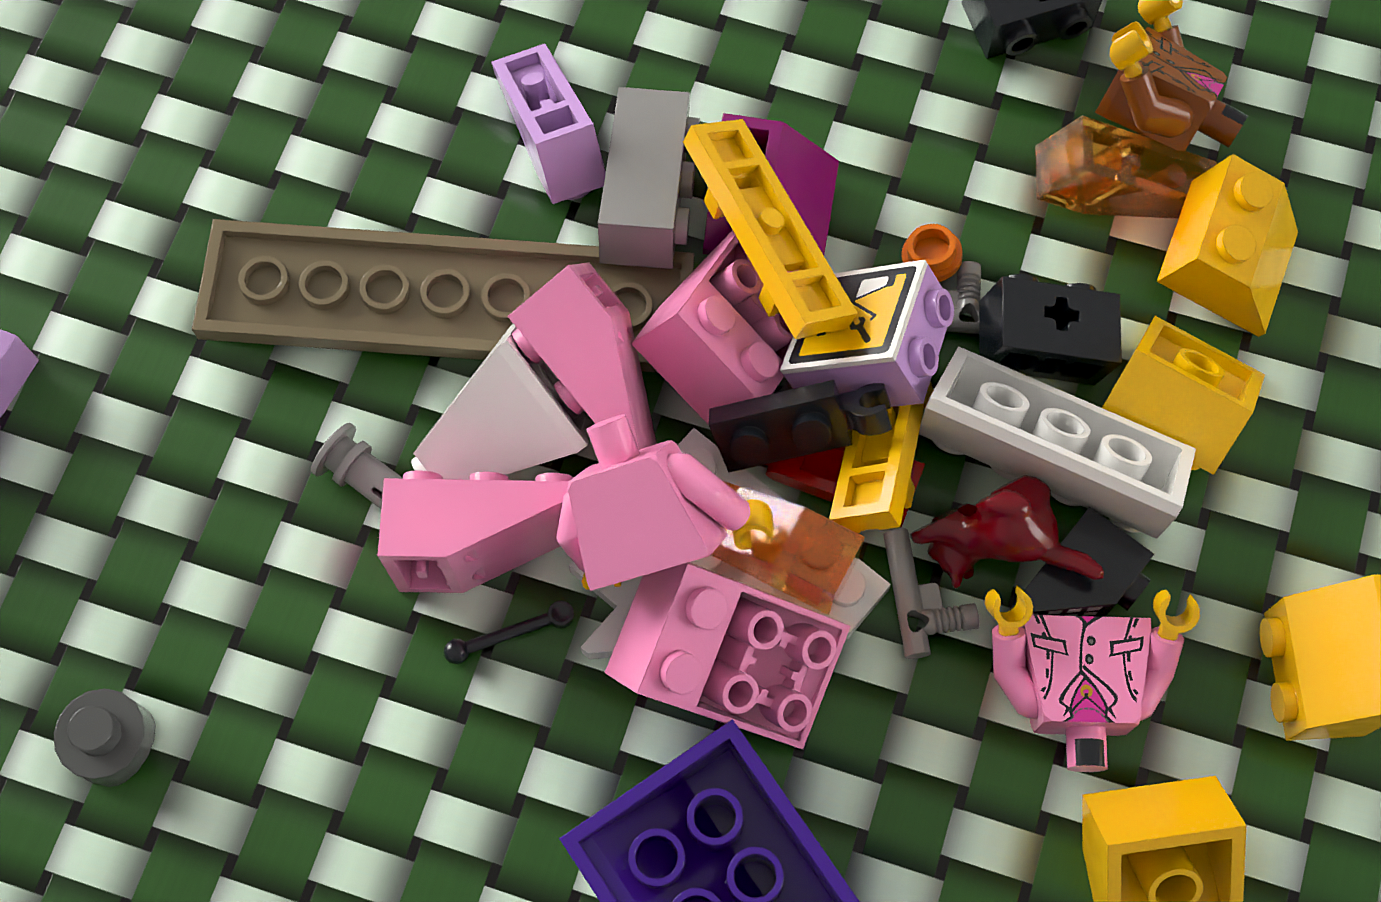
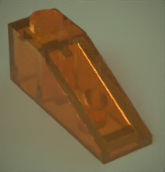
[1035,115,1219,219]
[711,481,865,615]

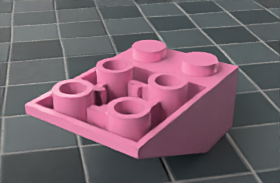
[631,230,799,424]
[507,263,657,450]
[378,470,574,593]
[605,562,851,749]

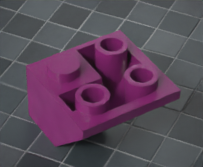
[703,113,839,255]

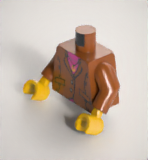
[1095,0,1248,151]

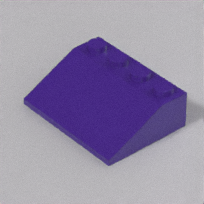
[559,719,860,902]

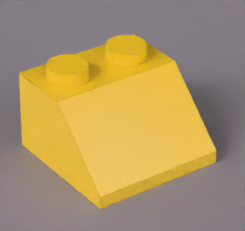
[1157,154,1298,337]
[1102,316,1265,475]
[1259,574,1381,741]
[1082,776,1247,902]

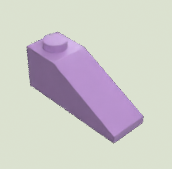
[491,44,606,204]

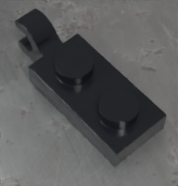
[708,380,892,473]

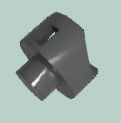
[54,688,156,787]

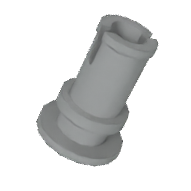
[311,423,403,509]

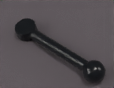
[444,600,574,664]

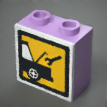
[780,260,954,407]

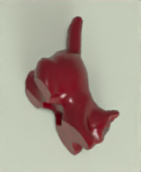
[910,475,1104,589]

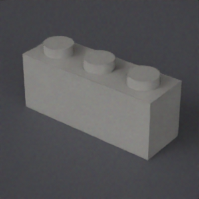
[598,87,700,269]

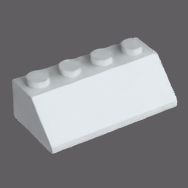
[919,346,1196,539]

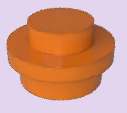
[902,224,963,282]

